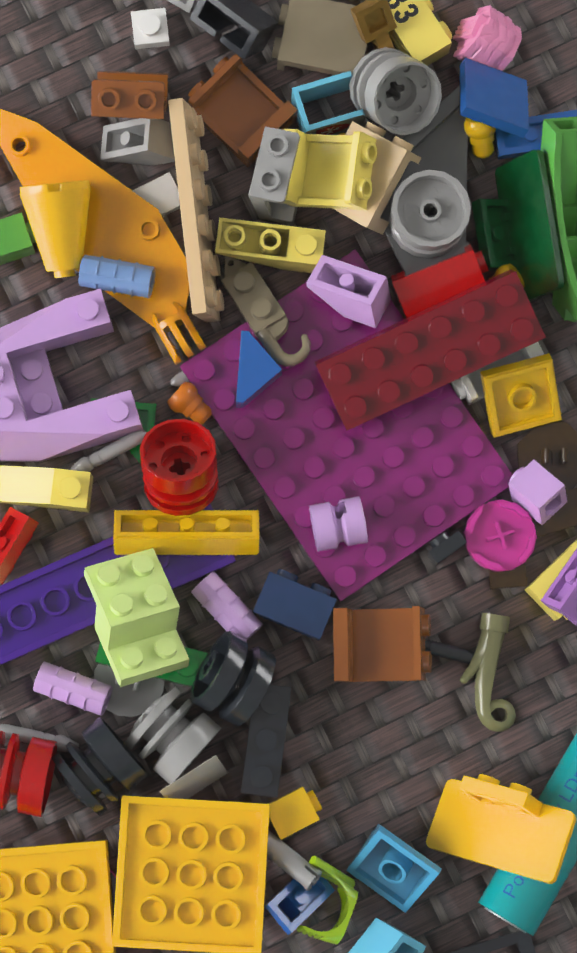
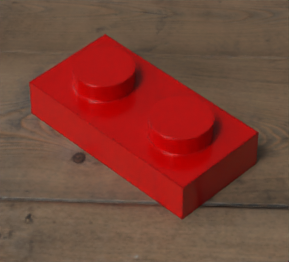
[0,507,39,585]

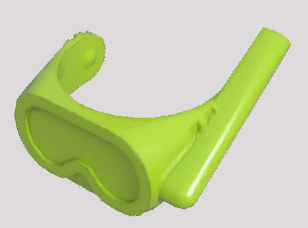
[297,855,358,944]

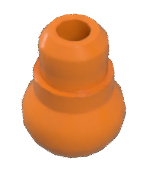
[167,381,212,425]

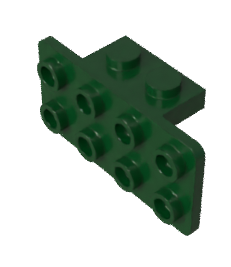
[472,150,564,301]

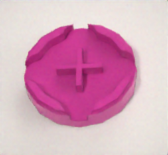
[464,500,537,572]

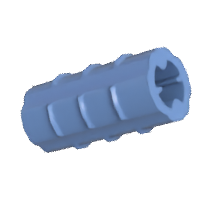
[78,255,156,298]

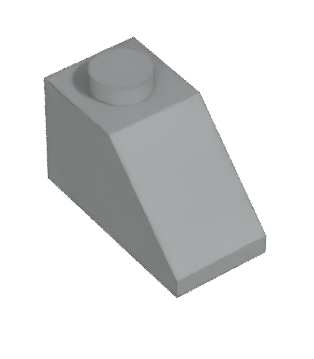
[100,118,175,166]

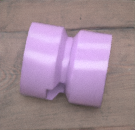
[309,496,368,552]

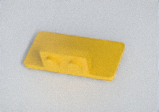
[426,774,576,884]

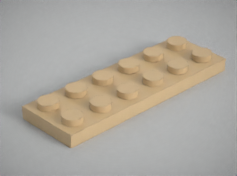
[168,98,224,322]

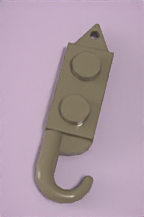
[221,256,310,366]

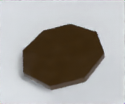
[517,422,577,491]

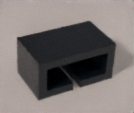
[189,0,278,59]

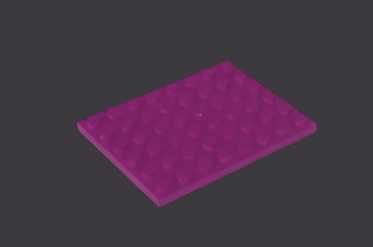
[180,249,513,602]

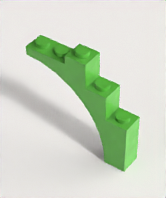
[540,117,577,322]

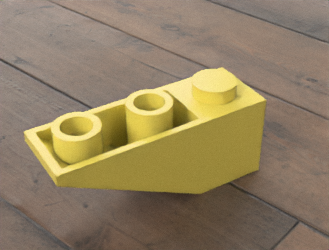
[215,217,326,273]

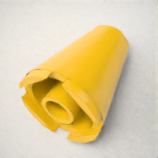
[19,180,91,278]

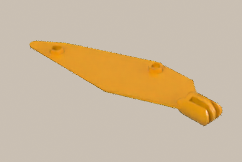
[0,109,206,365]

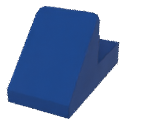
[264,877,335,935]

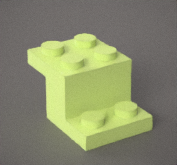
[84,548,190,687]

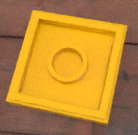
[480,353,562,438]

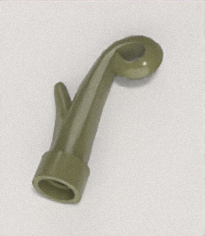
[460,613,516,732]

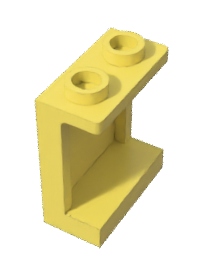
[284,129,377,210]

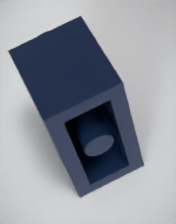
[253,569,337,641]

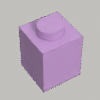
[508,460,567,525]

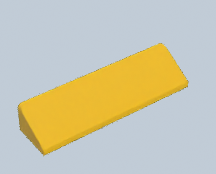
[113,510,259,555]

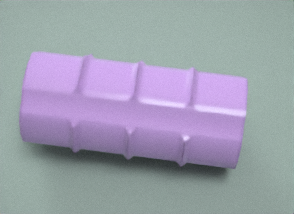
[191,572,263,641]
[33,661,113,716]

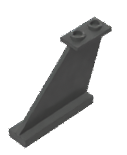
[381,85,472,275]

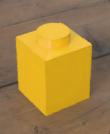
[268,786,322,840]

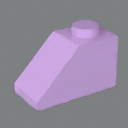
[306,255,391,328]

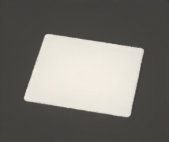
[160,755,228,799]

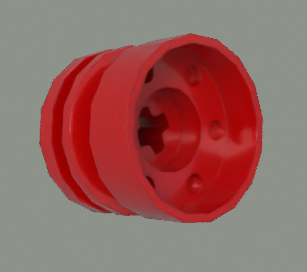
[140,419,219,516]
[0,731,57,817]

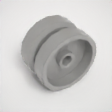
[388,169,471,258]

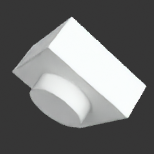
[131,8,170,50]

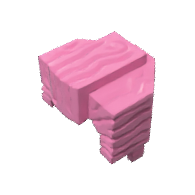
[453,5,522,71]

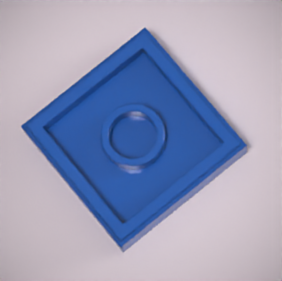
[459,58,529,138]

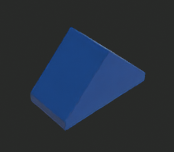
[236,331,282,408]

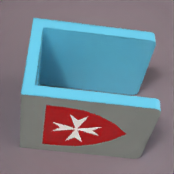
[291,71,365,135]

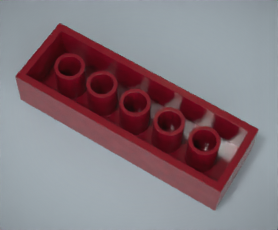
[315,269,546,431]

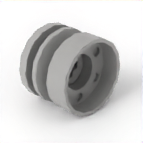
[349,47,442,135]
[124,687,222,784]

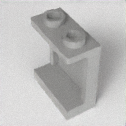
[248,127,300,226]

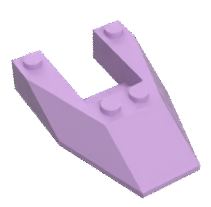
[0,288,144,462]

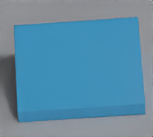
[346,824,442,913]

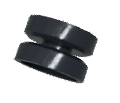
[190,631,276,726]

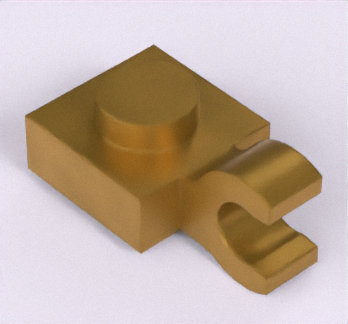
[350,0,397,50]

